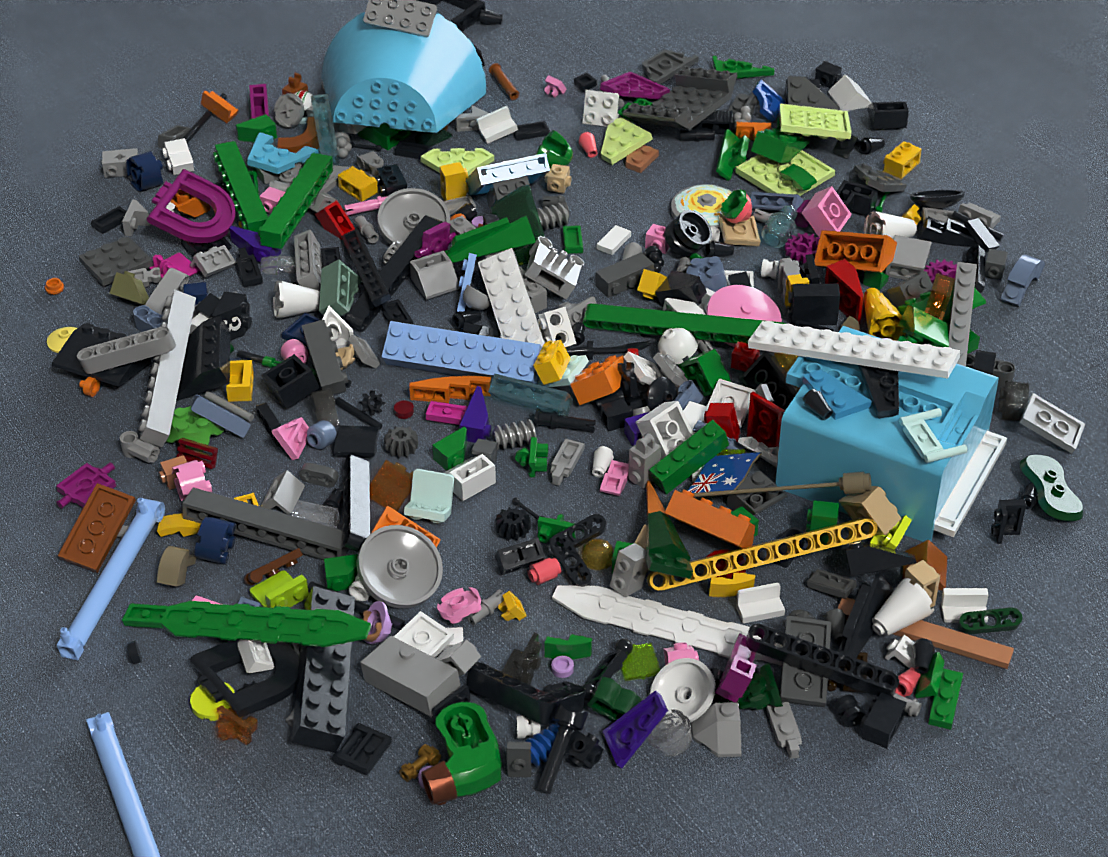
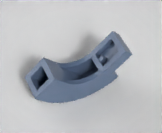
[1001,254,1045,307]

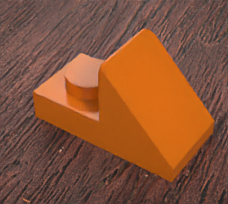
[735,122,771,143]

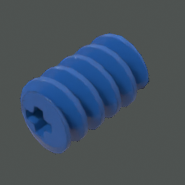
[525,722,560,767]

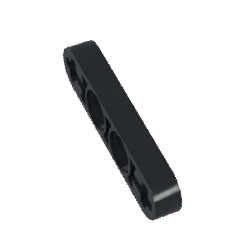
[966,244,985,294]

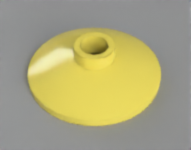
[47,327,77,353]

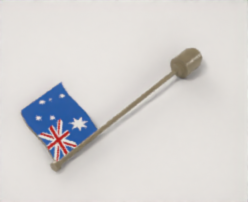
[681,452,872,497]

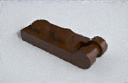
[244,548,303,586]

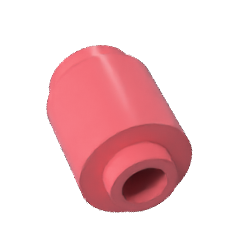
[528,558,561,585]

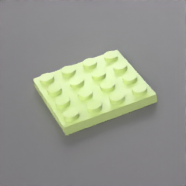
[779,104,851,141]
[735,150,835,196]

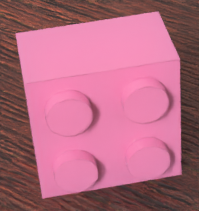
[802,186,852,237]

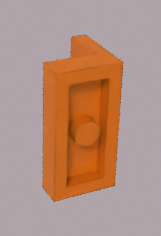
[201,90,238,123]

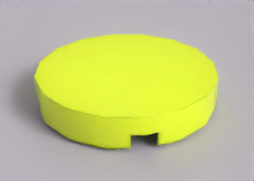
[190,682,235,721]

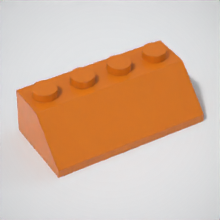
[814,230,897,272]
[665,489,755,548]

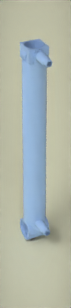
[57,498,165,660]
[86,712,161,857]

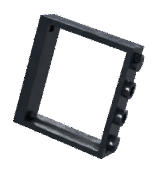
[417,0,485,32]

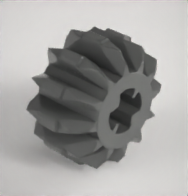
[384,425,419,458]

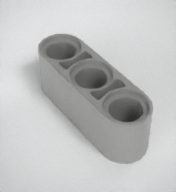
[145,268,189,315]

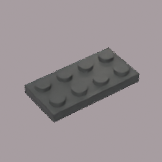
[780,616,831,707]

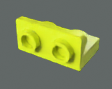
[869,515,912,549]

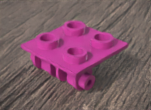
[149,252,200,278]

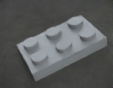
[1019,393,1085,454]

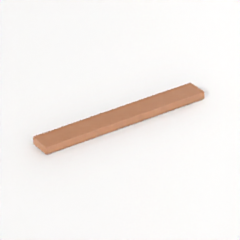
[837,598,1014,669]

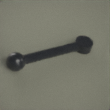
[350,142,382,152]
[512,497,544,523]

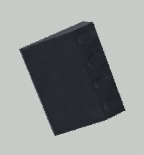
[176,316,231,401]
[52,323,151,386]

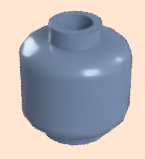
[307,420,337,450]

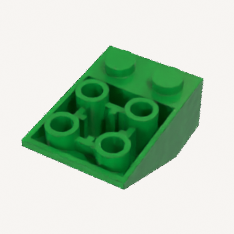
[751,128,810,163]
[898,305,949,347]

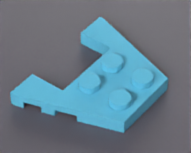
[247,133,319,174]

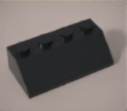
[739,351,800,410]

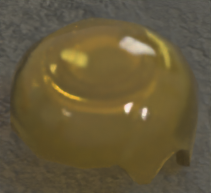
[582,538,614,570]

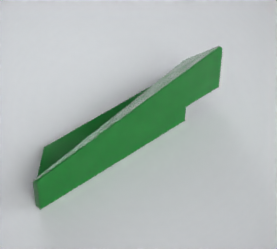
[445,216,536,263]

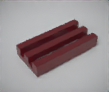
[176,438,218,469]

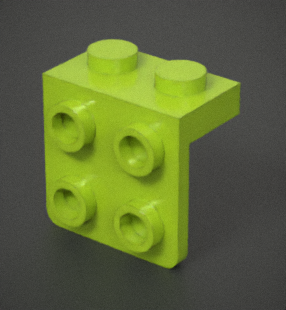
[250,570,309,608]

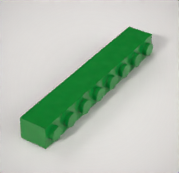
[213,141,268,232]
[258,153,333,249]

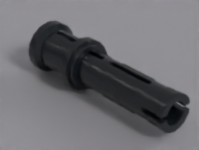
[534,408,596,433]

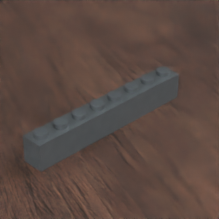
[183,487,349,560]

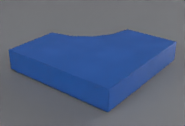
[752,80,786,122]

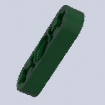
[957,608,1023,635]

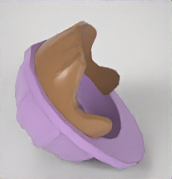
[362,601,392,644]

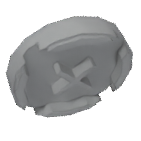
[274,93,304,128]

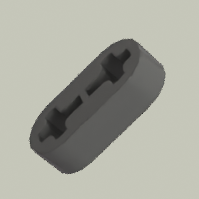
[299,463,339,488]

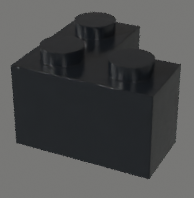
[836,180,878,216]

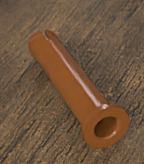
[489,63,519,100]

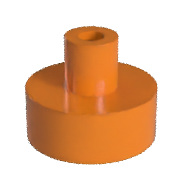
[79,377,100,397]

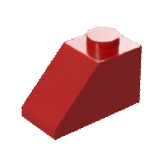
[315,200,355,240]
[704,403,740,442]

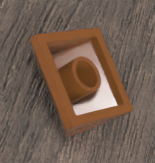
[902,539,947,590]

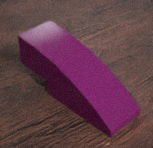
[249,84,269,119]

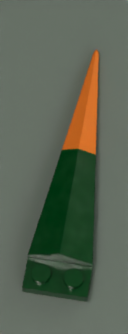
[646,480,693,579]

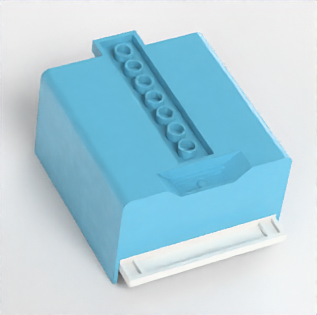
[775,326,1007,542]

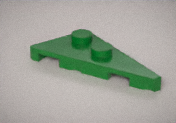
[712,56,775,79]

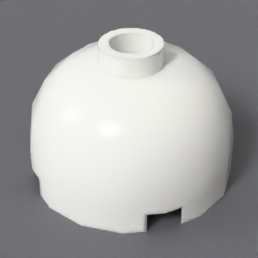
[658,328,698,365]

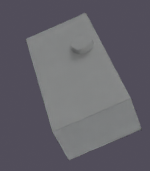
[360,636,461,716]

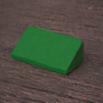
[915,652,945,698]

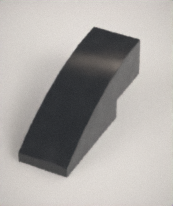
[920,216,978,246]

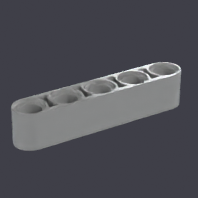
[77,326,176,374]

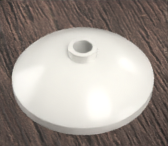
[650,658,715,724]

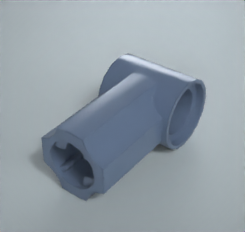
[674,380,703,411]

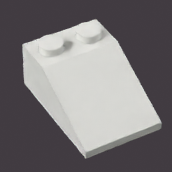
[636,401,694,460]

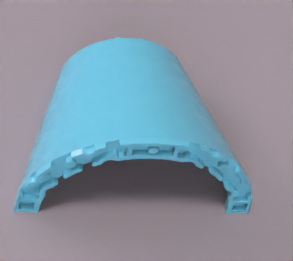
[321,12,486,133]

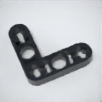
[550,514,606,587]

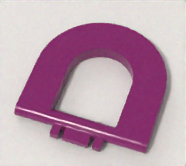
[146,169,235,243]

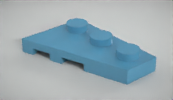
[802,369,872,420]

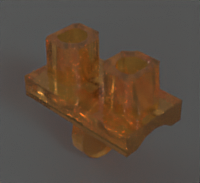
[216,705,258,745]

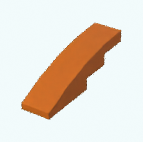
[409,376,492,403]

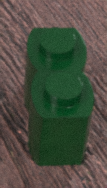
[587,676,642,722]

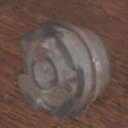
[648,709,692,757]

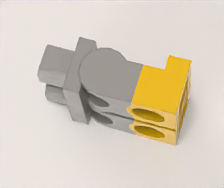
[777,258,809,308]

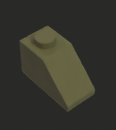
[110,271,149,305]

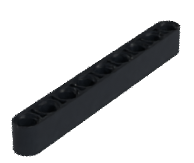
[345,215,443,331]

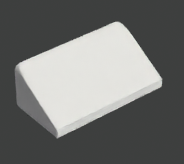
[238,639,274,673]

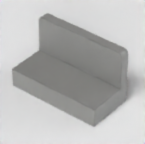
[261,470,305,515]

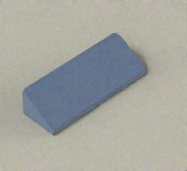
[750,192,803,212]
[191,394,251,437]

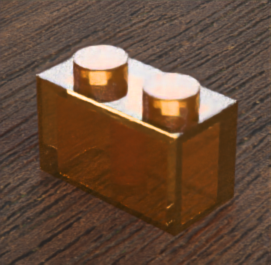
[925,273,955,320]

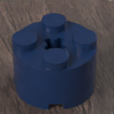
[125,151,163,191]
[195,517,236,565]

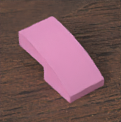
[600,460,629,496]

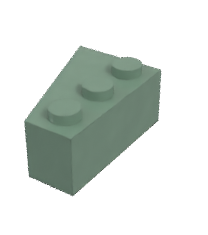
[319,260,362,316]

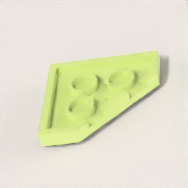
[601,117,653,165]
[420,148,494,176]

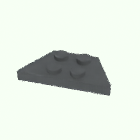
[642,50,699,84]

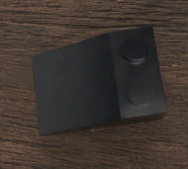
[846,540,916,576]

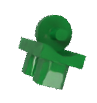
[515,437,548,477]
[538,514,576,547]

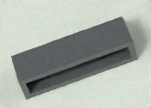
[302,319,348,397]

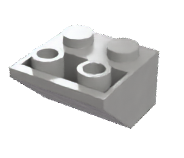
[410,251,460,300]

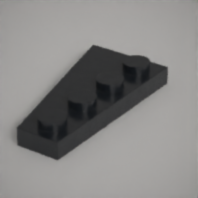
[858,365,899,418]

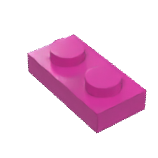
[426,401,468,425]

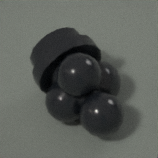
[644,246,664,273]

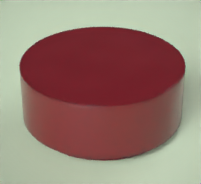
[394,400,414,419]

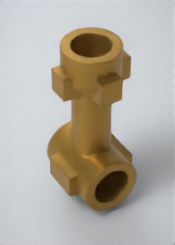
[399,744,441,782]

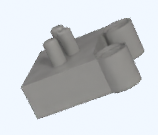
[525,236,584,300]

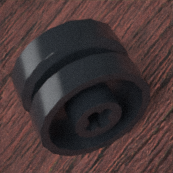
[664,210,712,258]

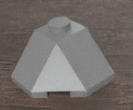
[691,702,741,757]

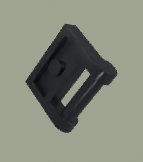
[331,723,392,776]

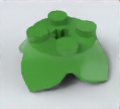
[166,406,225,452]

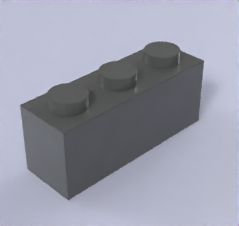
[595,252,654,298]

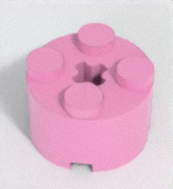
[172,460,212,501]

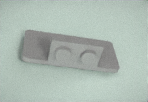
[363,0,437,37]

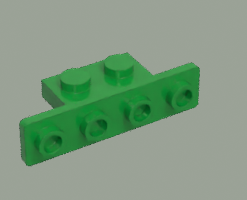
[716,129,750,181]

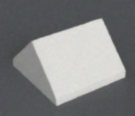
[828,75,871,111]

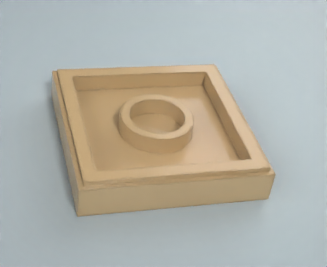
[718,214,761,246]

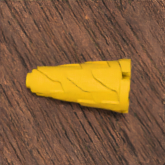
[863,288,906,341]

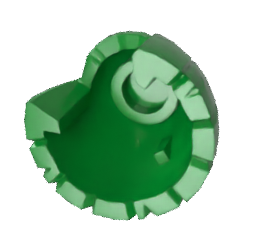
[536,130,573,169]

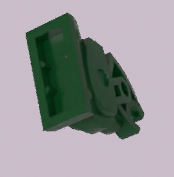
[718,663,783,710]

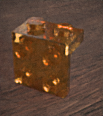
[370,460,413,512]

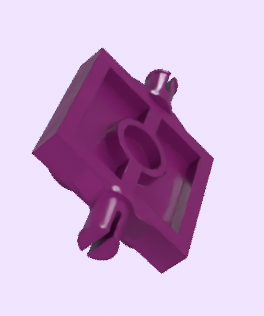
[415,222,457,258]
[56,462,116,509]

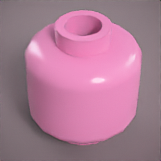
[280,339,309,364]

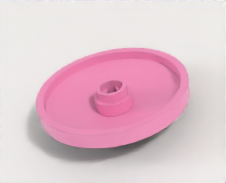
[706,285,782,347]

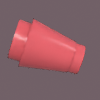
[579,132,598,158]
[895,667,921,697]

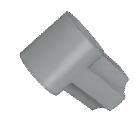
[120,431,160,463]

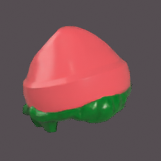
[721,189,752,224]

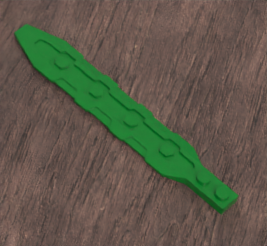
[122,601,372,647]

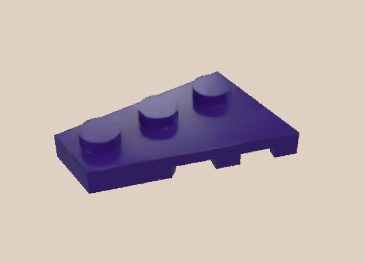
[603,690,668,768]

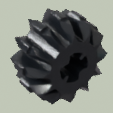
[495,506,531,541]

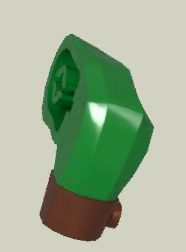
[421,702,501,805]

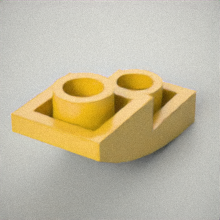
[157,513,201,537]
[709,572,755,597]

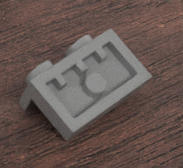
[959,203,1001,229]
[190,245,236,277]

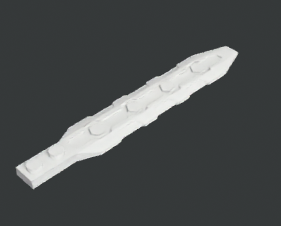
[552,585,783,666]

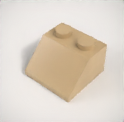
[839,486,902,535]

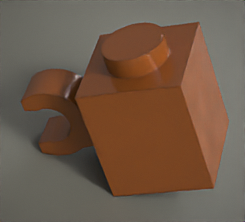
[282,72,308,95]

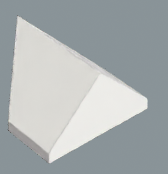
[322,306,354,349]

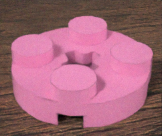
[437,587,482,624]

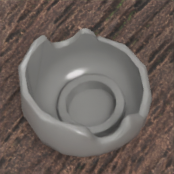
[463,285,491,310]

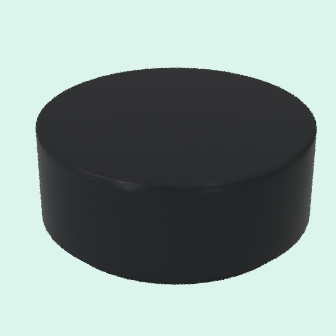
[127,641,142,664]

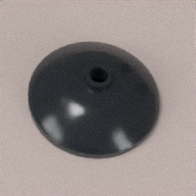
[910,190,965,210]

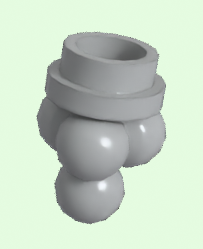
[733,106,751,131]
[332,131,352,158]

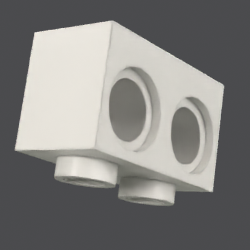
[538,307,576,347]

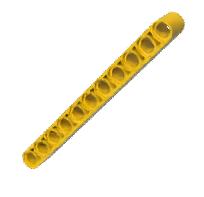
[647,518,877,591]

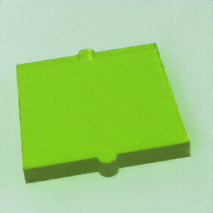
[621,643,661,681]

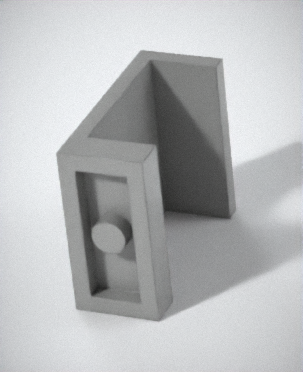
[886,235,932,280]

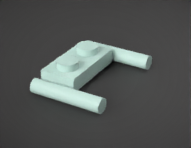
[899,408,968,463]

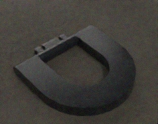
[190,639,299,718]

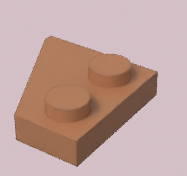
[626,145,659,173]

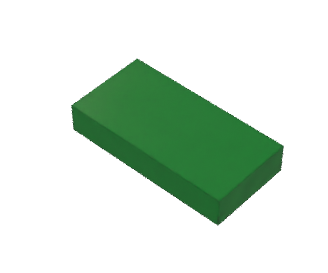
[563,225,583,254]

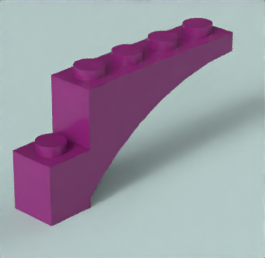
[715,633,757,703]

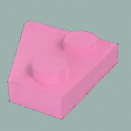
[272,417,309,460]

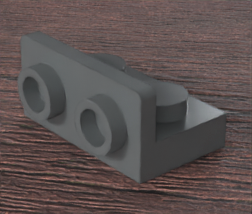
[728,93,759,115]

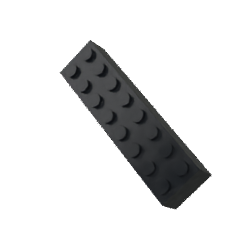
[291,586,355,753]

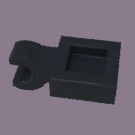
[618,362,638,397]

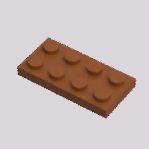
[58,483,136,573]

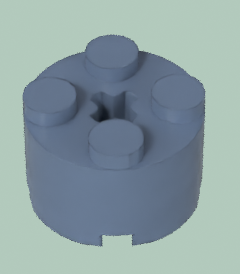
[686,256,728,292]

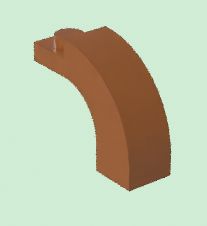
[277,117,322,153]

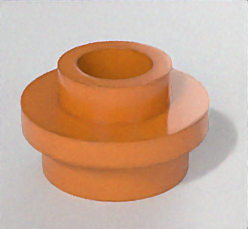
[45,278,64,295]

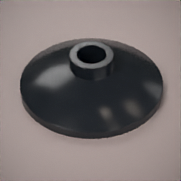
[647,377,677,411]

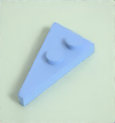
[457,253,476,311]

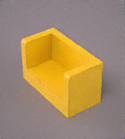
[226,360,254,402]

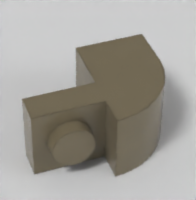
[157,546,196,586]

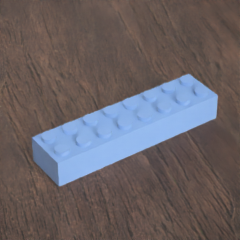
[381,321,542,388]

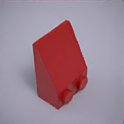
[825,259,864,324]
[747,392,785,447]

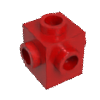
[731,341,761,372]

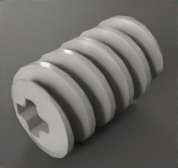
[529,202,569,232]
[492,419,536,451]

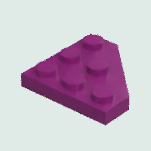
[600,72,670,99]

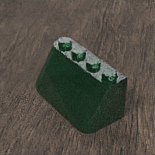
[490,185,545,266]

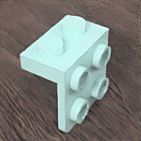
[404,469,454,523]

